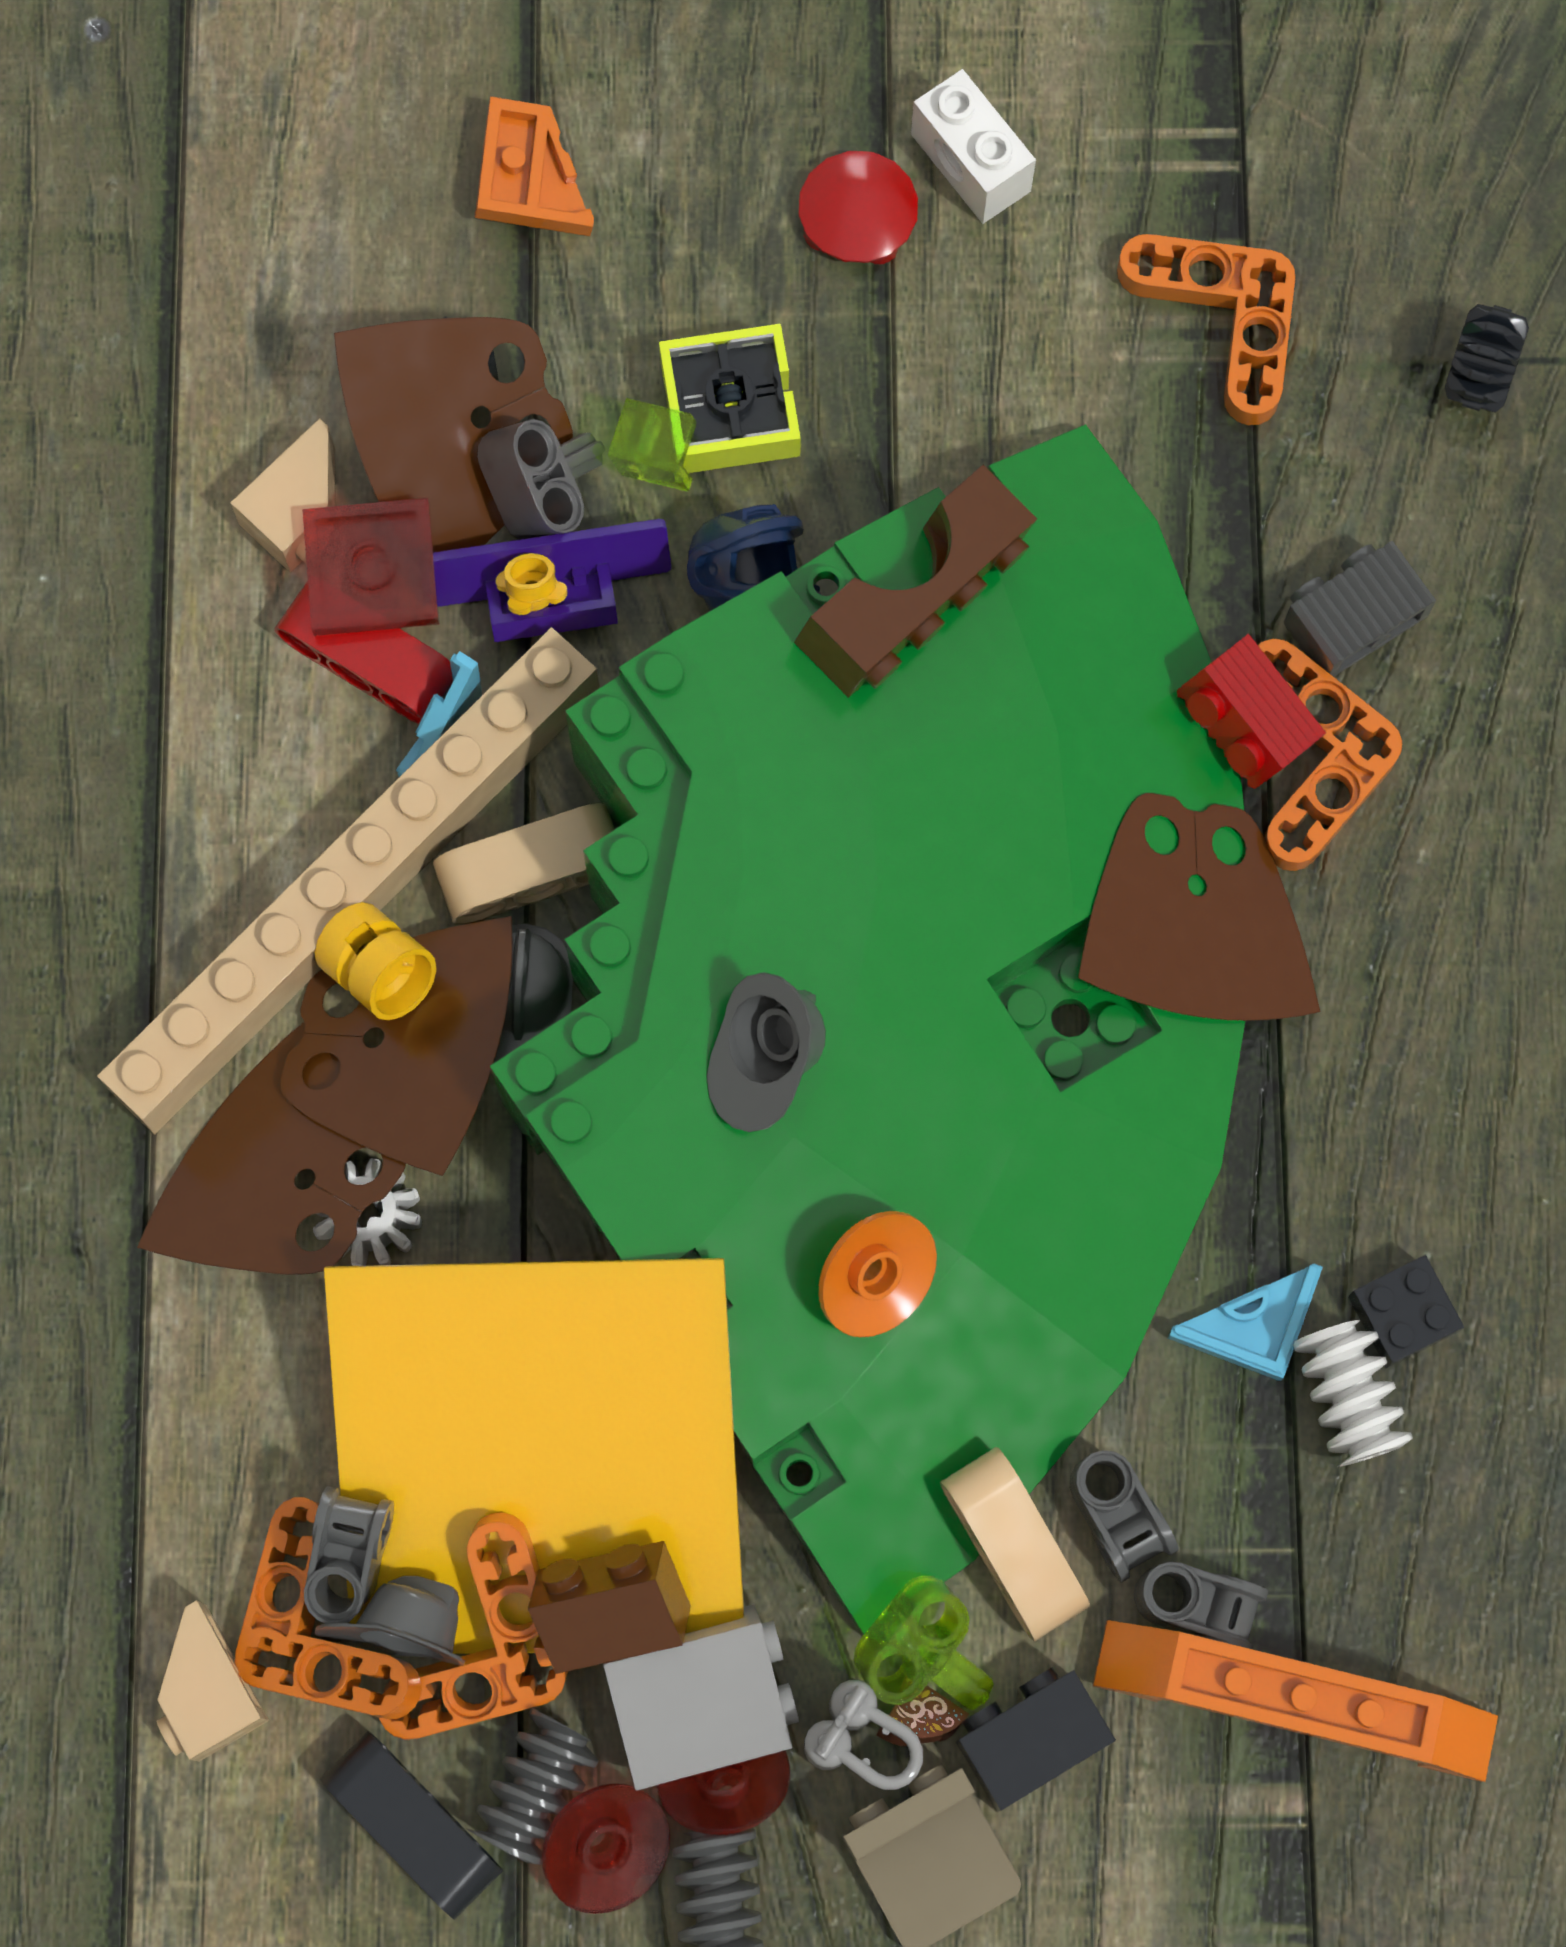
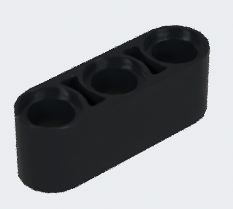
[320,1731,503,1920]

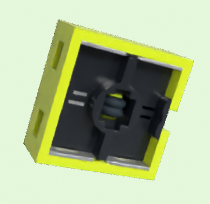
[659,324,801,475]

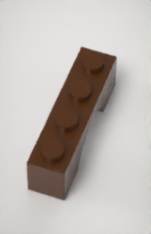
[794,464,1037,698]

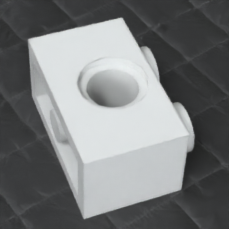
[911,69,1036,224]

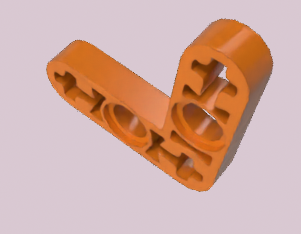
[1117,234,1295,425]
[1258,639,1402,871]
[235,1497,421,1719]
[379,1512,568,1740]

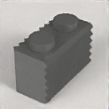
[1284,541,1436,677]

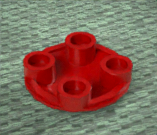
[799,151,918,265]

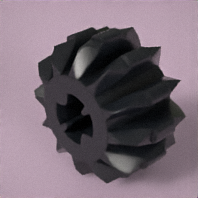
[1445,304,1529,413]

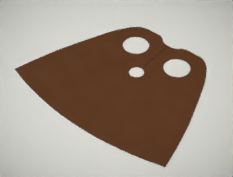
[334,317,573,570]
[1078,793,1320,1021]
[280,916,513,1176]
[137,1022,406,1275]

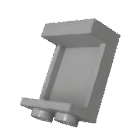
[603,1604,799,1791]

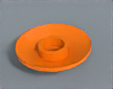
[819,1211,937,1337]

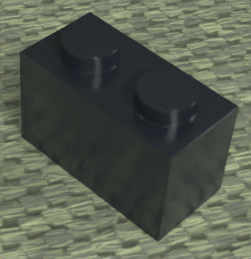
[956,1667,1116,1812]

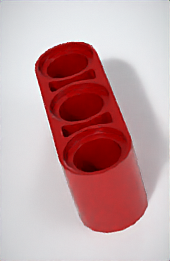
[274,578,453,724]

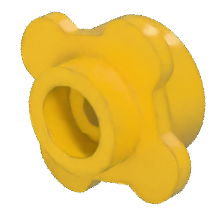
[496,553,568,615]

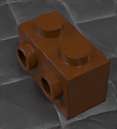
[528,1541,691,1674]

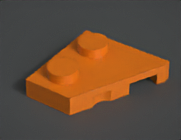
[475,96,594,236]

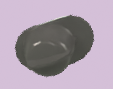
[494,923,573,1063]
[707,972,826,1132]
[314,1576,465,1666]

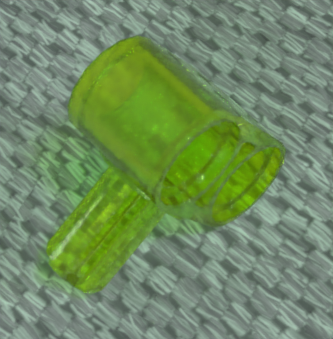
[854,1576,994,1710]

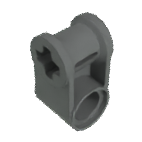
[1069,1450,1179,1583]
[304,1486,394,1623]
[1134,1562,1269,1649]

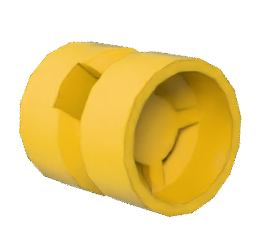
[315,902,437,1021]

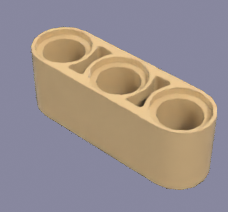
[433,803,615,924]
[940,1447,1090,1642]

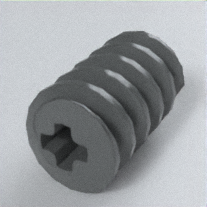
[467,1708,599,1865]
[672,1828,764,1947]

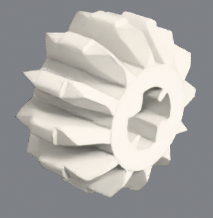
[313,1158,422,1266]

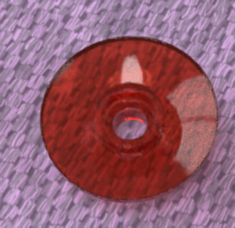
[657,1750,791,1835]
[542,1783,670,1914]

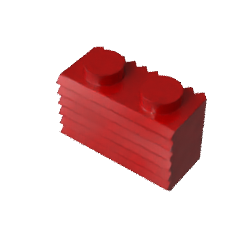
[1177,634,1326,789]

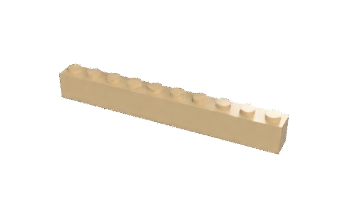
[97,627,600,1135]

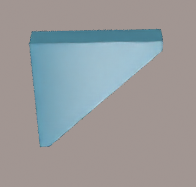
[396,651,482,777]
[1167,1264,1323,1381]

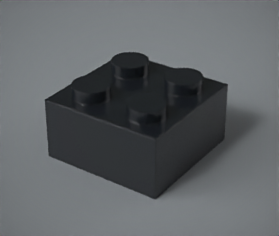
[1348,1255,1464,1368]

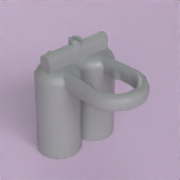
[804,1680,923,1790]

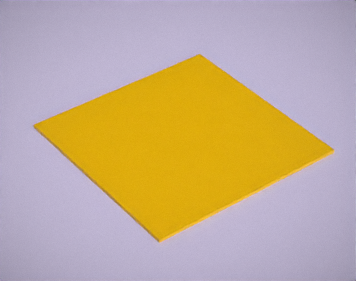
[324,1258,744,1654]

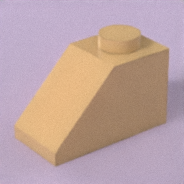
[230,418,335,573]
[157,1600,269,1762]

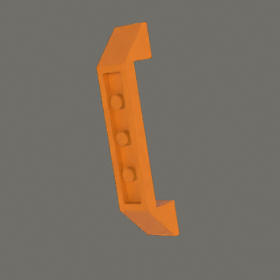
[1092,1620,1498,1782]

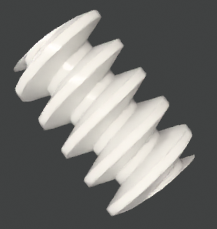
[1293,1320,1413,1467]

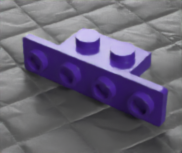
[418,519,672,642]

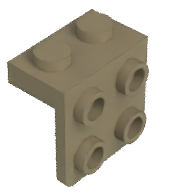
[842,1764,1021,1947]

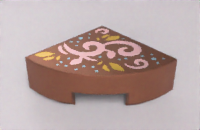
[876,1676,969,1746]

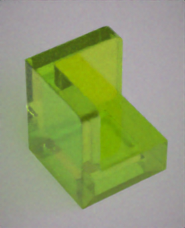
[607,398,696,492]

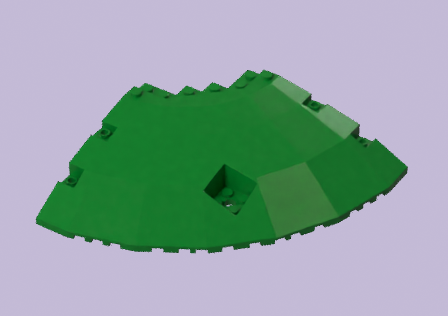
[490,424,1246,1638]

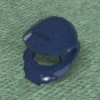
[687,504,821,611]

